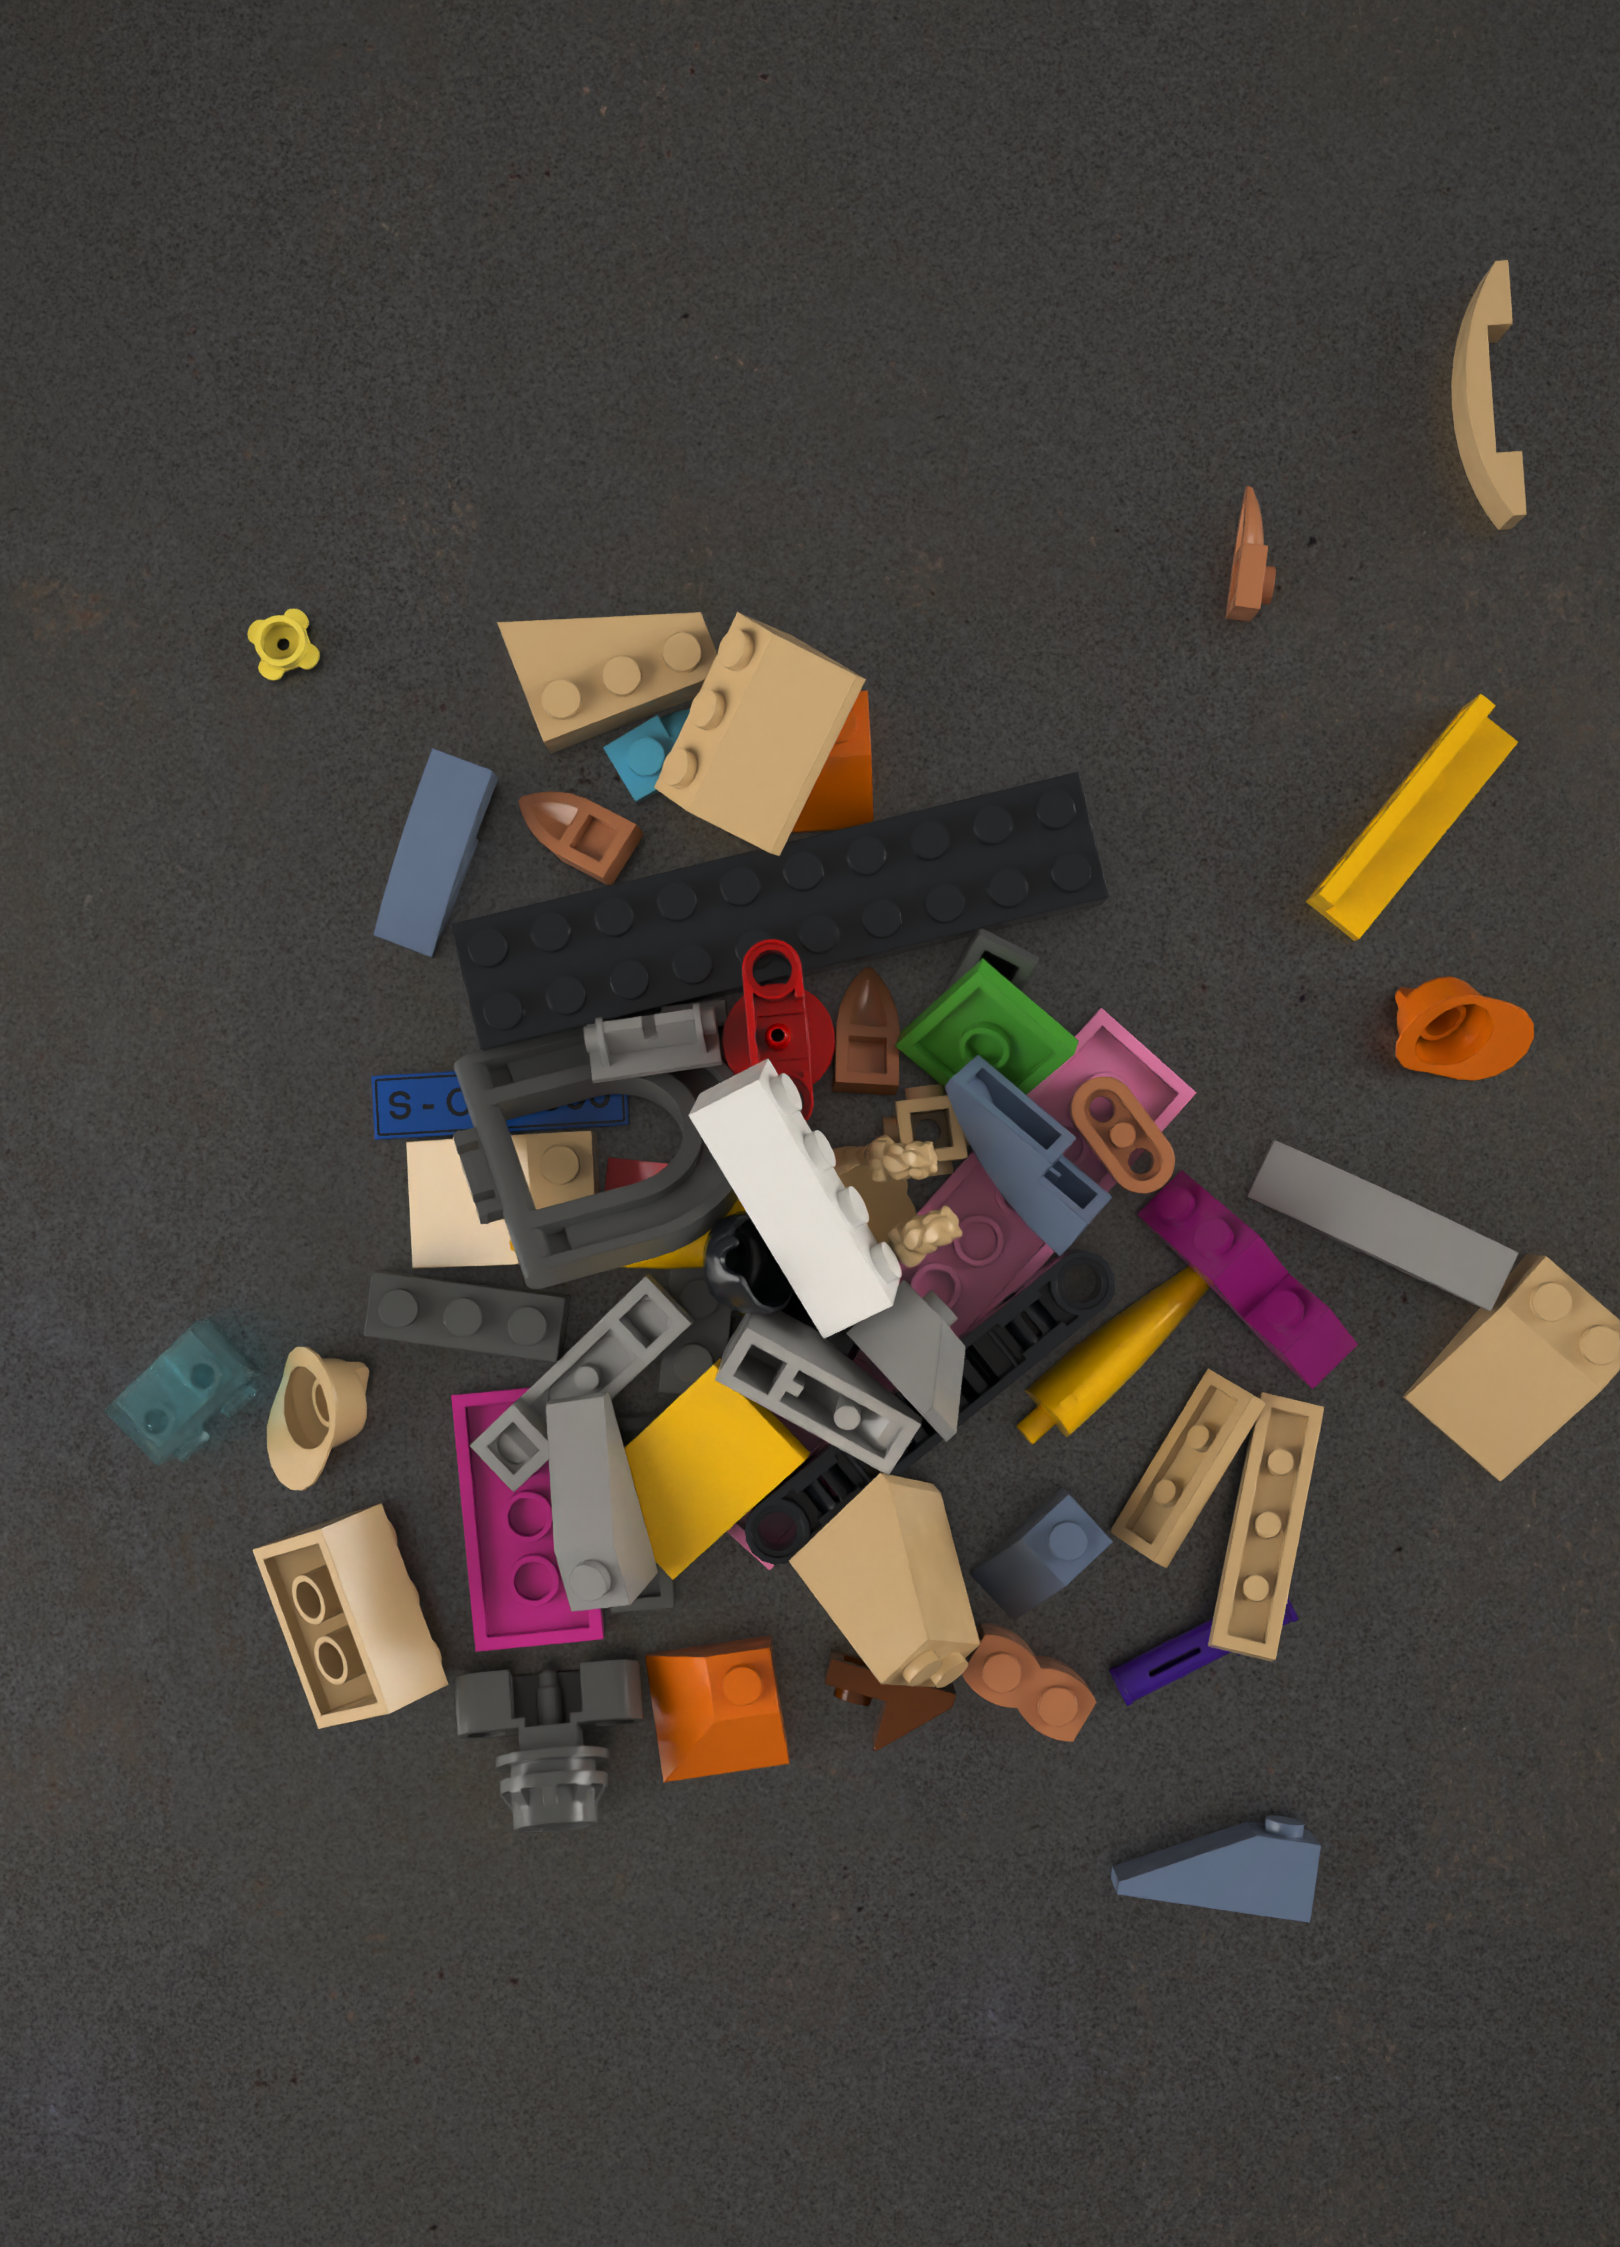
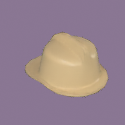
[267,1346,370,1491]

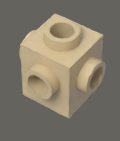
[882,1084,970,1177]

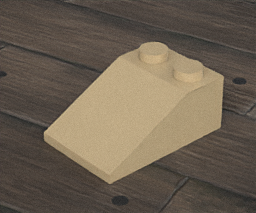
[406,1131,600,1269]
[1402,1254,1620,1482]

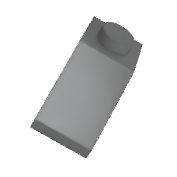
[846,1280,966,1442]

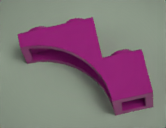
[1137,1170,1358,1390]

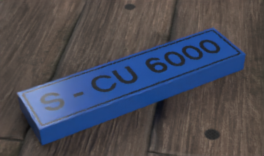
[371,1071,630,1140]

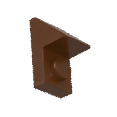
[824,1649,956,1751]

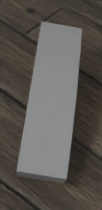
[1245,1140,1519,1311]

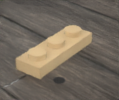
[1110,1369,1266,1568]

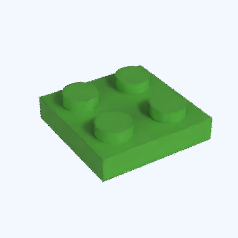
[895,958,1079,1095]

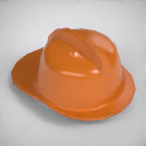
[1395,976,1534,1081]

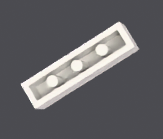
[688,1059,902,1339]

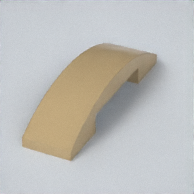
[1451,260,1527,530]

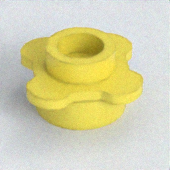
[247,609,320,681]

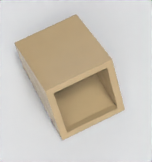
[789,1473,980,1688]

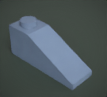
[1111,1815,1321,1923]

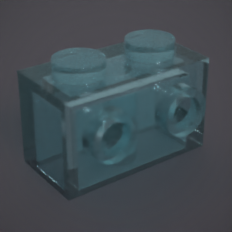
[104,1317,263,1466]

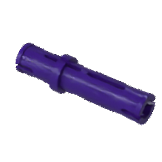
[1109,1598,1299,1706]

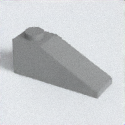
[715,1310,922,1476]
[546,1392,658,1612]

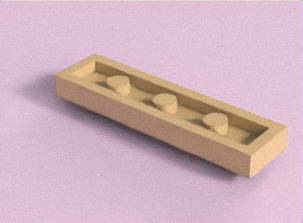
[1208,1392,1324,1662]

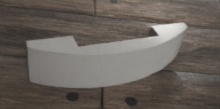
[469,1273,694,1492]

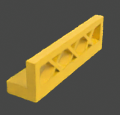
[1306,694,1518,941]

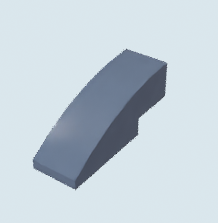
[373,748,498,958]
[945,1055,1112,1257]

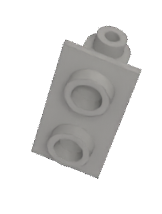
[583,1003,722,1084]

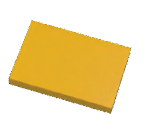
[624,1358,810,1580]

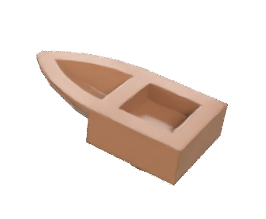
[1225,486,1276,622]
[518,791,644,886]
[832,967,900,1096]

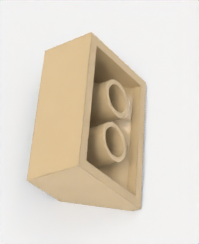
[654,612,866,856]
[253,1503,449,1729]

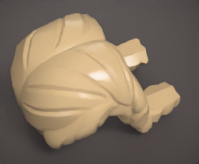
[832,1135,963,1268]

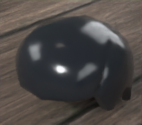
[703,1211,795,1314]

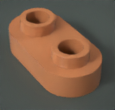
[1069,1077,1175,1193]

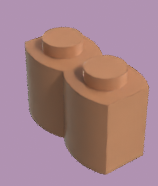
[962,1623,1097,1742]

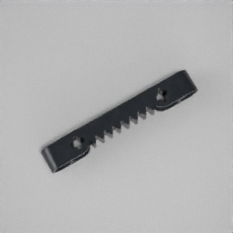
[745,1249,1116,1565]

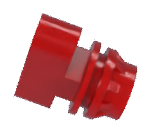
[722,939,835,1123]

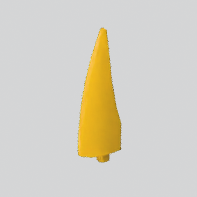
[1016,1266,1210,1445]

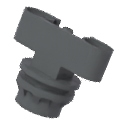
[455,1659,644,1833]

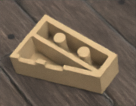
[497,612,717,754]

